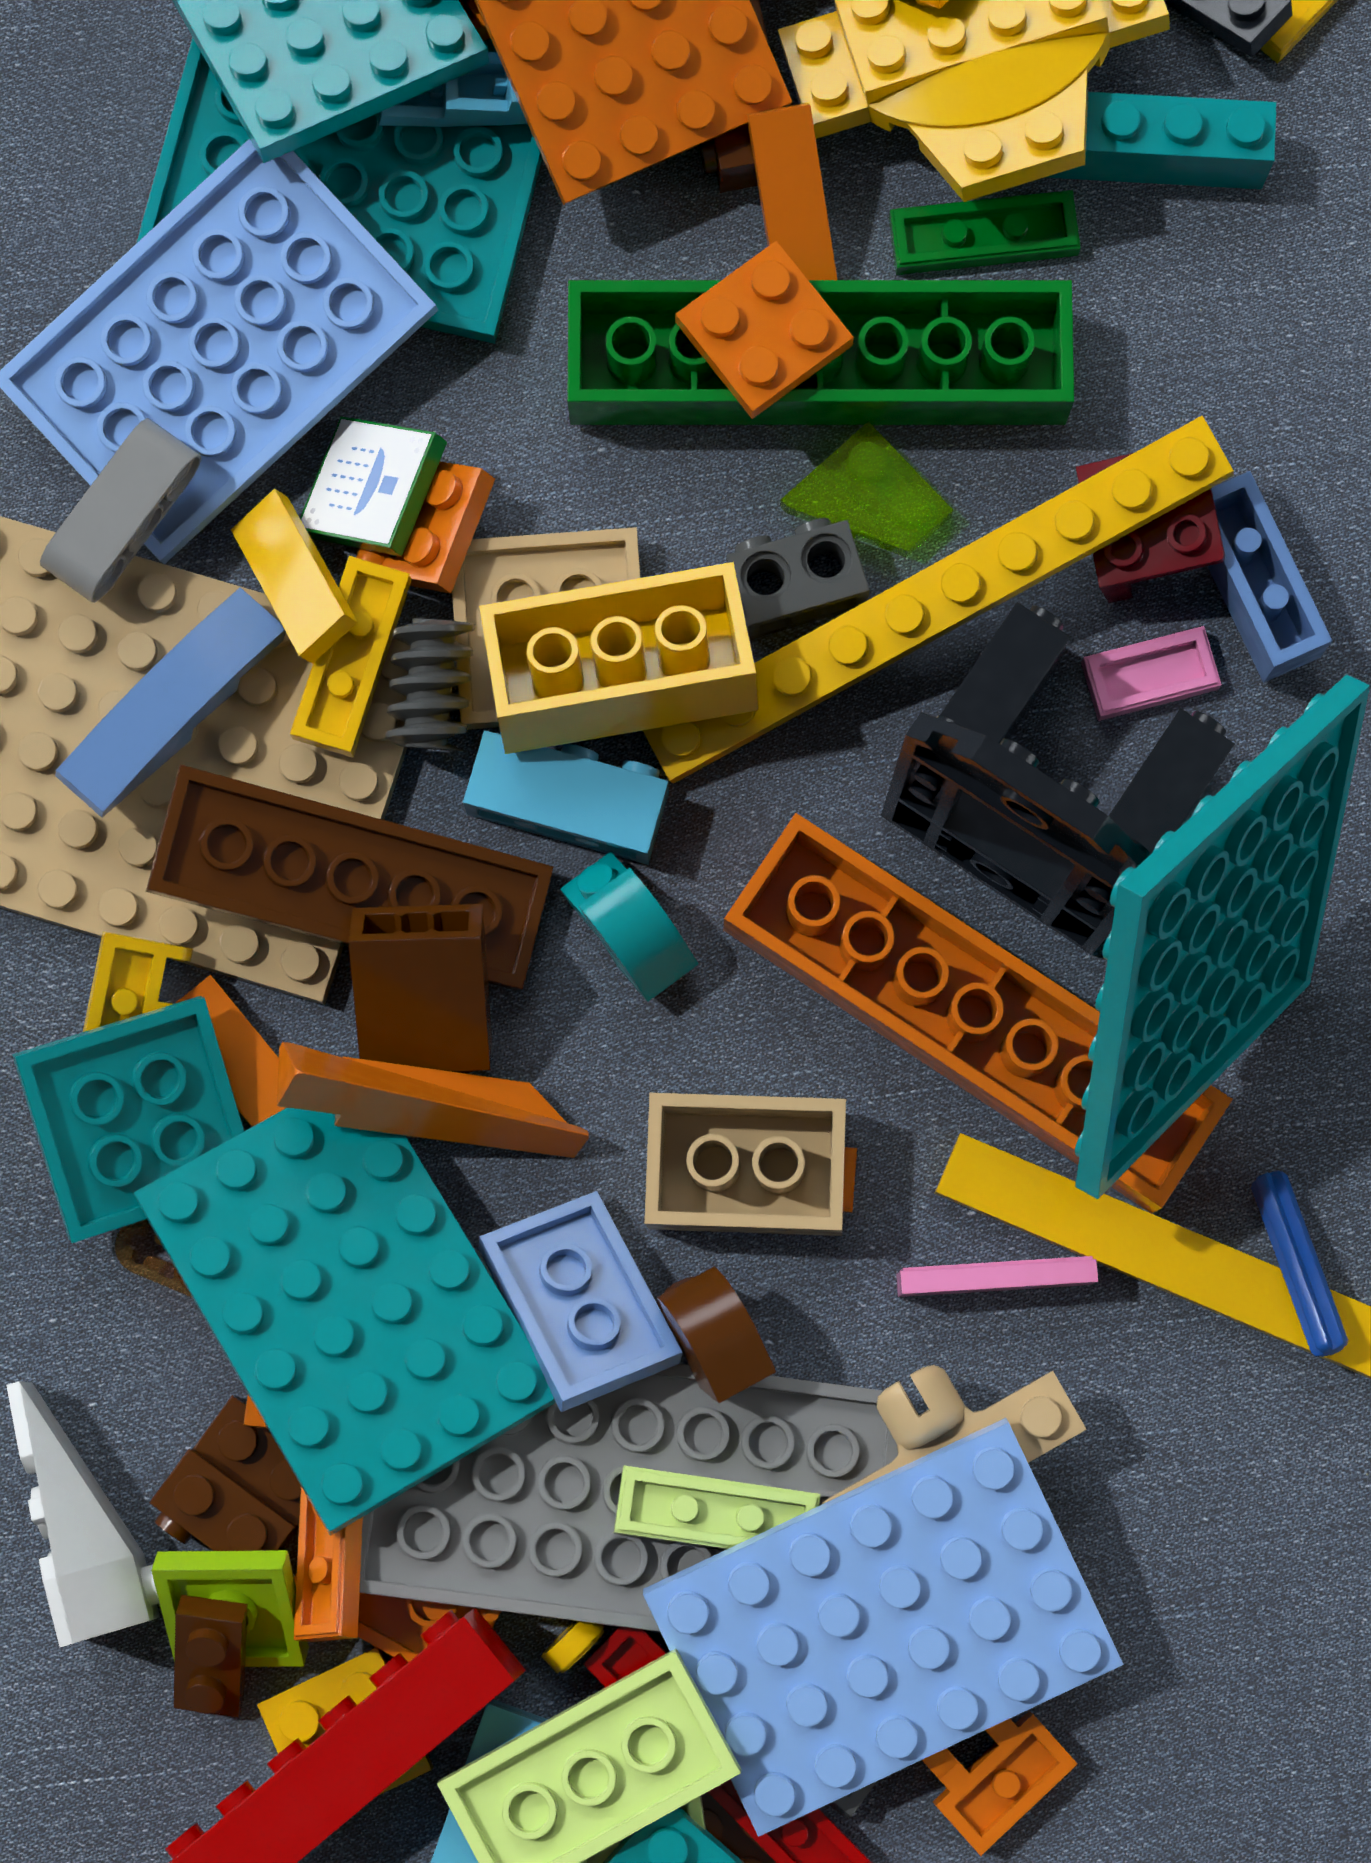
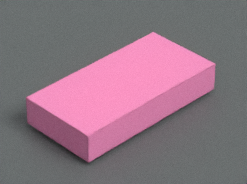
[1081,626,1222,721]

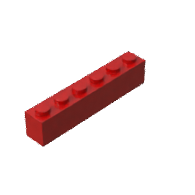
[165,1608,526,1863]

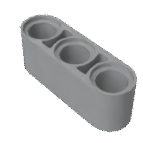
[40,418,201,603]

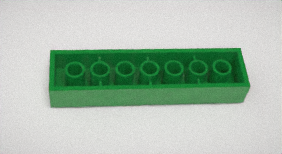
[567,280,1074,425]

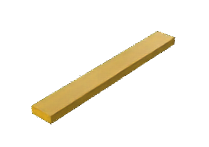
[934,1133,1371,1379]

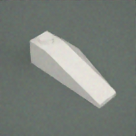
[6,1381,160,1647]

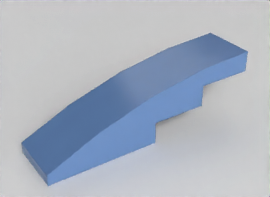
[55,587,286,818]

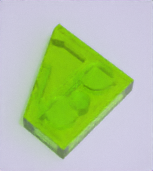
[780,421,953,557]

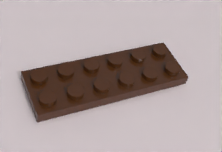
[145,764,554,991]

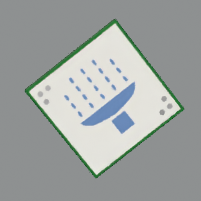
[300,416,447,557]

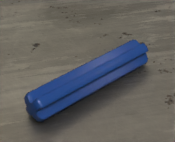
[1251,1171,1348,1357]

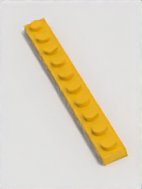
[643,415,1234,784]

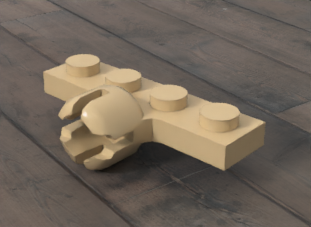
[822,1365,1087,1504]

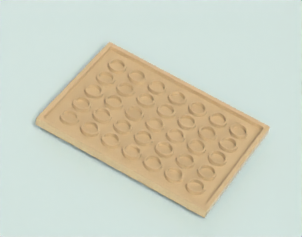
[0,516,410,1005]

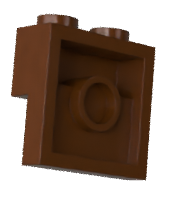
[149,1395,301,1551]

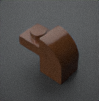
[656,1266,776,1403]

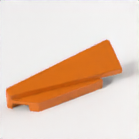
[277,1042,589,1158]

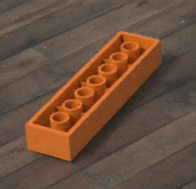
[723,813,1233,1214]

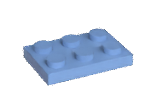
[478,1191,683,1412]

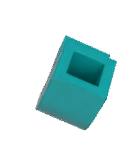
[560,851,698,1002]

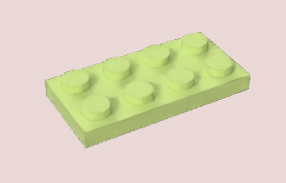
[437,1649,741,1863]

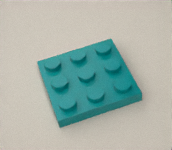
[12,996,244,1243]

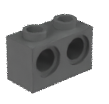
[726,518,870,640]

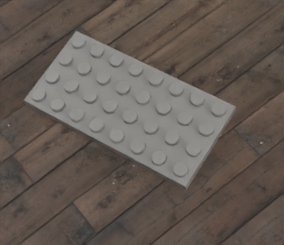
[360,1364,898,1632]

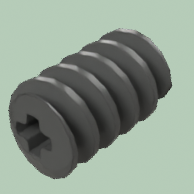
[385,618,475,751]

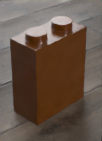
[348,904,492,1074]

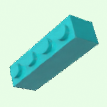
[1044,92,1276,189]

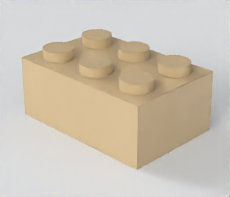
[644,1093,846,1236]

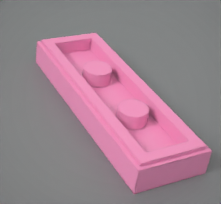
[896,1256,1098,1297]

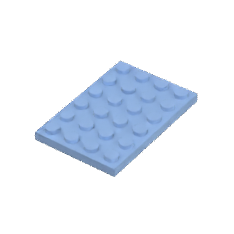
[0,139,438,564]
[643,1418,1124,1837]

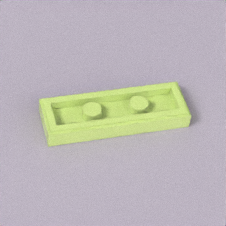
[613,1465,821,1550]

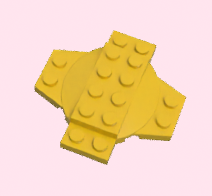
[778,0,1170,202]

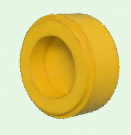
[541,1621,604,1674]

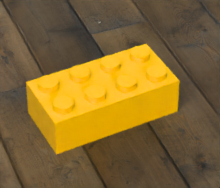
[479,562,758,754]

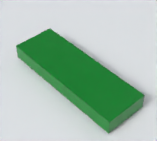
[889,190,1081,275]

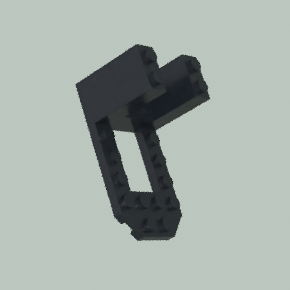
[881,602,1235,955]

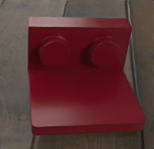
[1076,453,1225,603]

